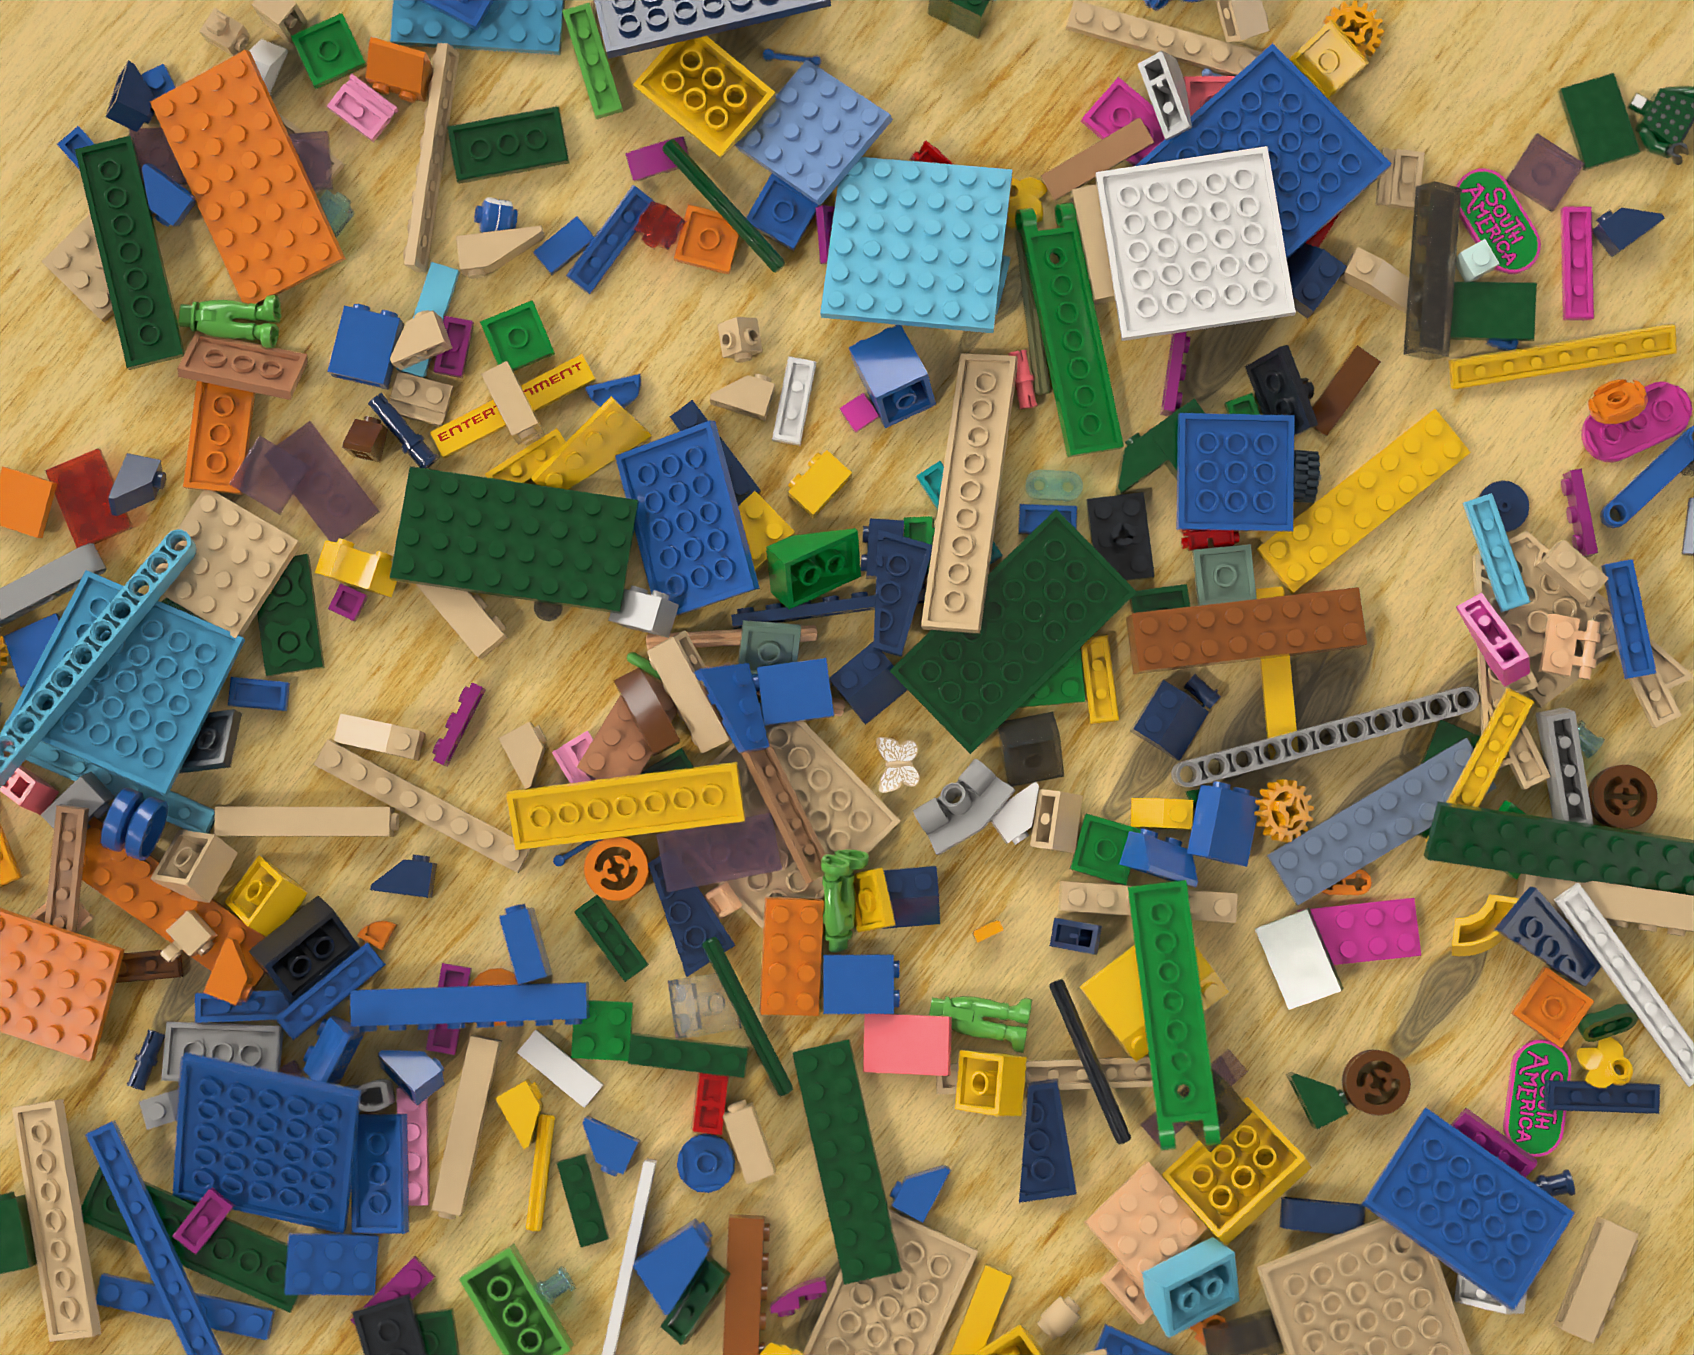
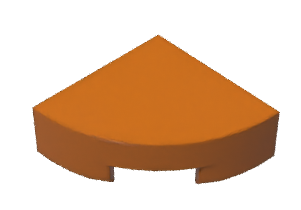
[357,921,398,950]

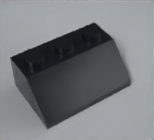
[249,895,360,1004]

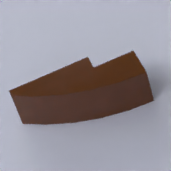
[1312,345,1381,437]
[613,668,680,756]

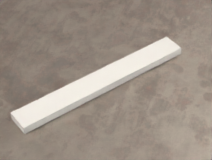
[1553,883,1694,1087]
[602,1158,657,1355]

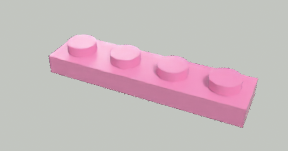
[397,1087,430,1206]

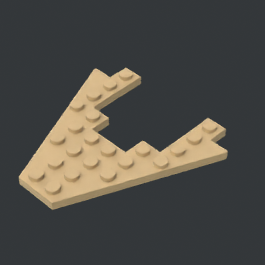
[1473,531,1693,789]

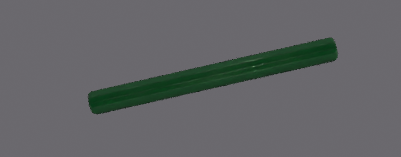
[662,139,785,273]
[702,937,793,1096]

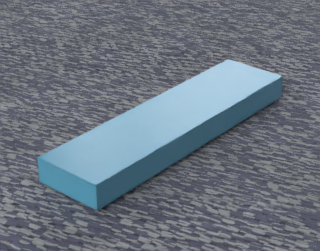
[396,262,460,378]
[1463,493,1531,612]

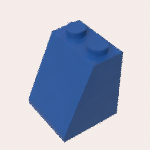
[848,325,936,429]
[633,1218,713,1316]

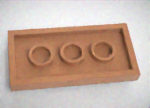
[177,331,308,400]
[577,672,678,780]

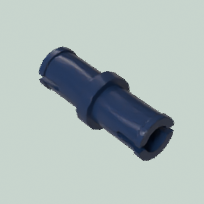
[126,1029,165,1091]

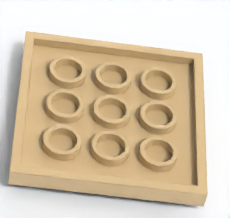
[146,490,302,638]

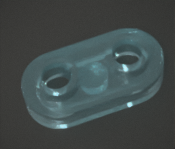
[1025,470,1083,501]

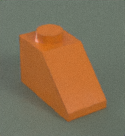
[203,937,254,1005]

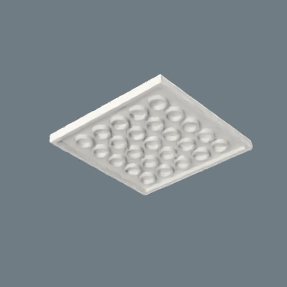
[1095,146,1295,341]

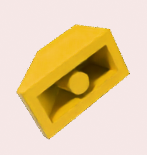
[1130,798,1193,830]
[495,1079,544,1149]

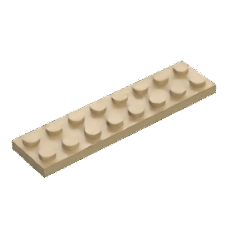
[12,1099,101,1342]

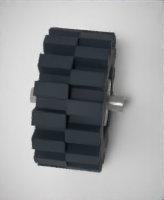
[1293,450,1321,503]

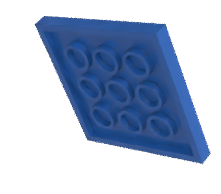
[1176,413,1295,532]

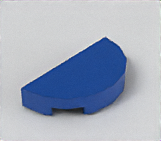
[585,374,641,407]

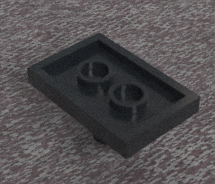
[1245,345,1319,438]
[1086,492,1155,581]
[179,709,242,774]

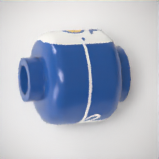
[474,198,518,233]

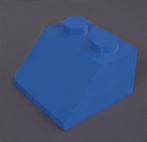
[1119,828,1198,887]

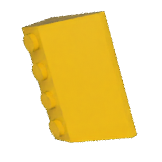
[633,36,776,158]
[1080,945,1229,1062]
[1161,1097,1312,1246]

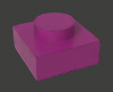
[328,583,368,622]

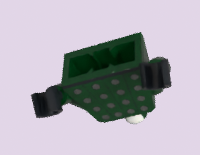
[1628,86,1694,165]

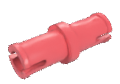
[1009,350,1038,410]

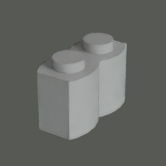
[344,1079,395,1112]

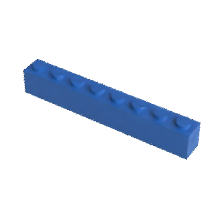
[350,982,590,1032]

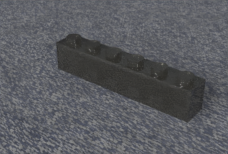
[1403,181,1461,360]

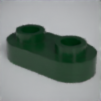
[1578,1004,1638,1042]

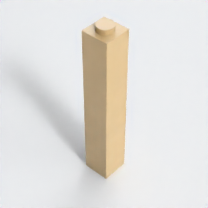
[214,807,399,837]
[432,1034,502,1219]

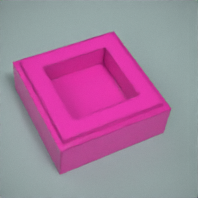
[840,393,879,433]

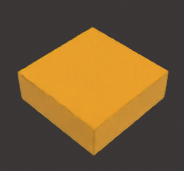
[972,920,1004,943]

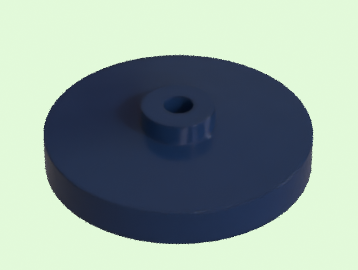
[1478,481,1529,532]

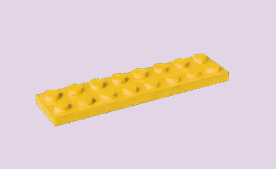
[1256,409,1471,594]
[506,762,746,850]

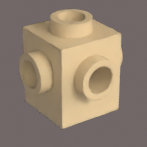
[717,317,763,362]

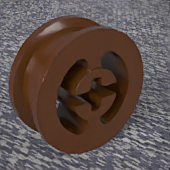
[1588,765,1658,829]
[1342,1050,1411,1116]

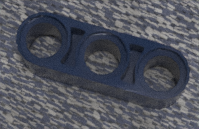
[1279,1197,1366,1234]

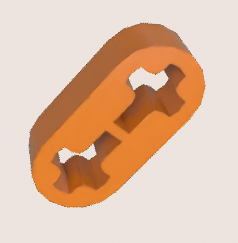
[1321,869,1372,895]

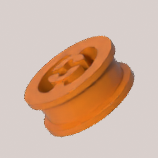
[584,837,650,901]

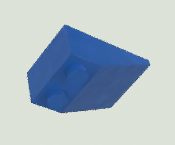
[303,1016,365,1085]

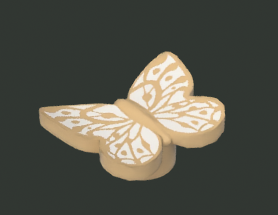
[876,737,920,793]

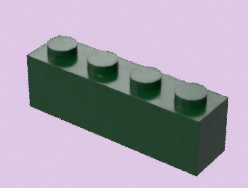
[628,1033,749,1078]

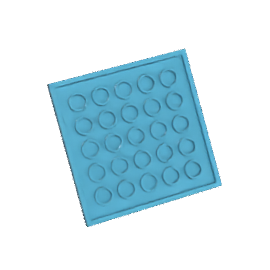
[820,157,1012,333]

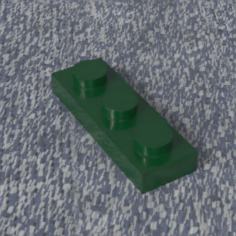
[574,895,649,982]
[556,1153,610,1248]
[660,1255,731,1346]

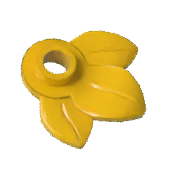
[1006,177,1048,229]
[1576,1037,1633,1088]

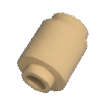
[1037,1296,1081,1340]

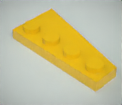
[531,396,653,489]

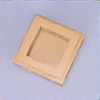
[703,881,743,920]

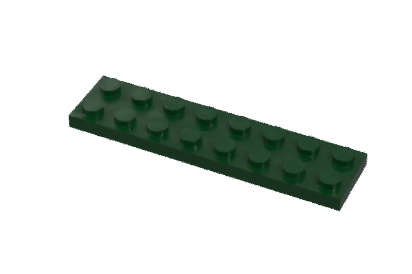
[75,135,185,370]
[792,1039,902,1285]
[81,1166,299,1313]

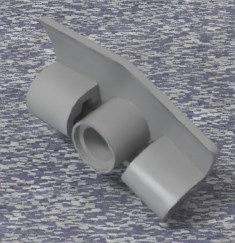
[913,758,1015,855]

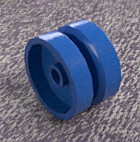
[101,787,168,861]

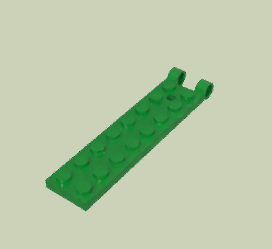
[1015,202,1124,458]
[1127,880,1221,1151]

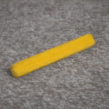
[526,1114,555,1232]

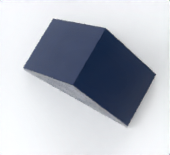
[1049,918,1102,955]

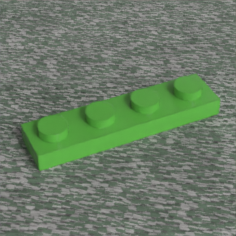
[563,3,623,120]

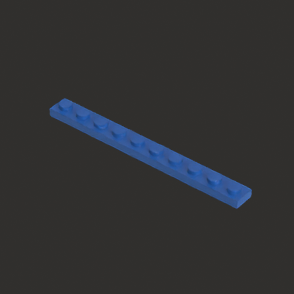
[85,1120,223,1355]

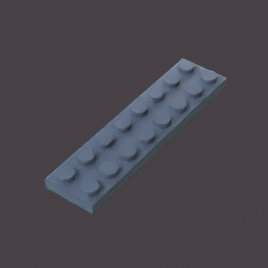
[1266,738,1497,905]

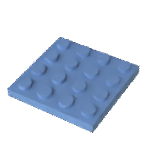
[735,60,893,206]

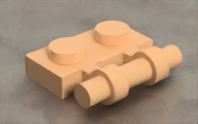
[1539,613,1601,680]

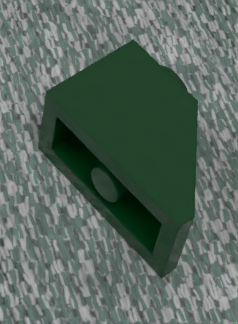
[1115,432,1168,495]
[1286,1072,1349,1129]

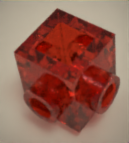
[634,201,686,250]

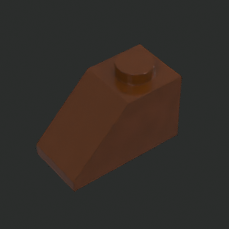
[342,416,388,462]

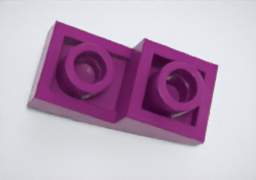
[625,136,689,182]
[770,1276,827,1317]

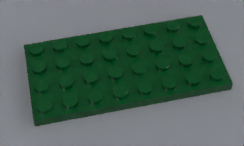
[390,466,639,614]
[889,509,1137,754]

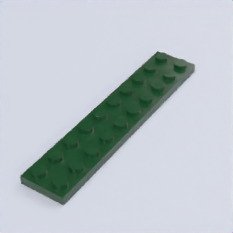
[1424,801,1694,896]

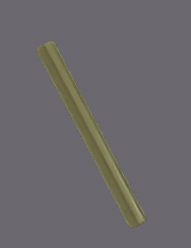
[1015,229,1050,395]

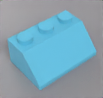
[1142,1237,1240,1338]

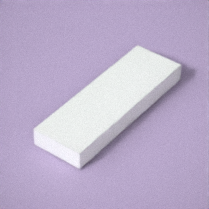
[772,356,816,446]
[517,1029,604,1108]

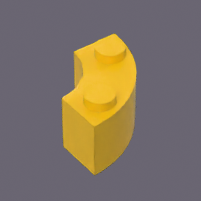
[315,538,397,598]
[1452,894,1519,956]

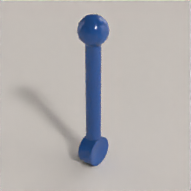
[763,49,822,66]
[553,839,603,866]

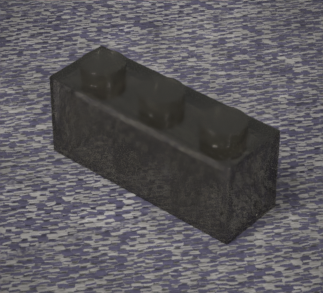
[1203,1308,1284,1355]

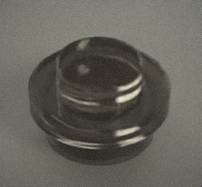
[534,601,563,622]

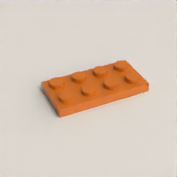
[183,381,255,495]
[759,897,824,1016]

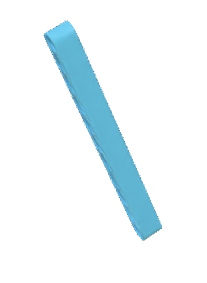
[0,529,197,788]

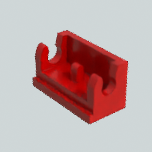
[691,1072,729,1135]

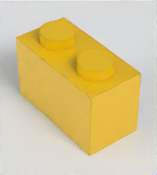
[788,450,852,519]

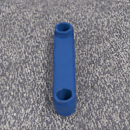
[1600,426,1694,528]

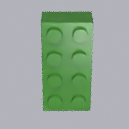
[459,1243,574,1355]

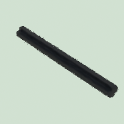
[1049,979,1131,1145]

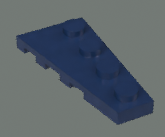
[648,848,735,977]
[1019,1078,1077,1203]

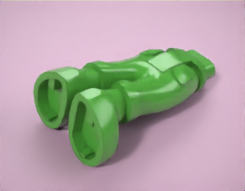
[178,295,281,348]
[821,849,869,953]
[929,996,1032,1053]

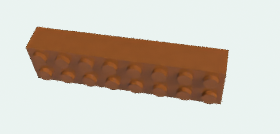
[1126,587,1367,675]

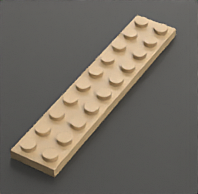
[921,353,1018,633]

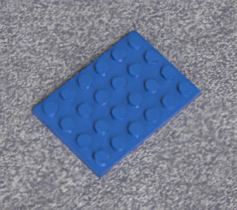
[615,420,760,617]
[1361,1108,1575,1311]

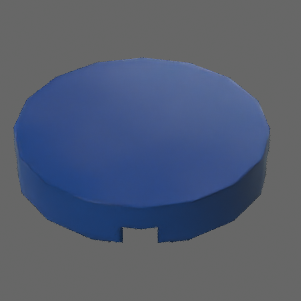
[677,1133,735,1193]

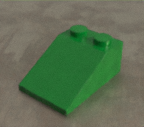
[766,528,861,609]

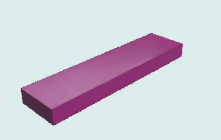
[1561,207,1594,321]

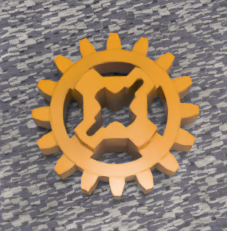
[1323,0,1384,58]
[1254,779,1314,842]

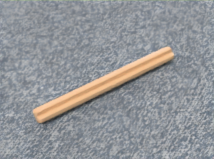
[646,625,817,650]

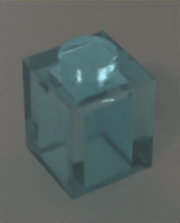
[319,190,355,238]

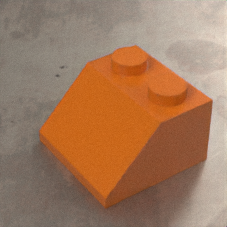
[366,37,434,103]

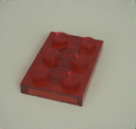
[45,448,133,548]

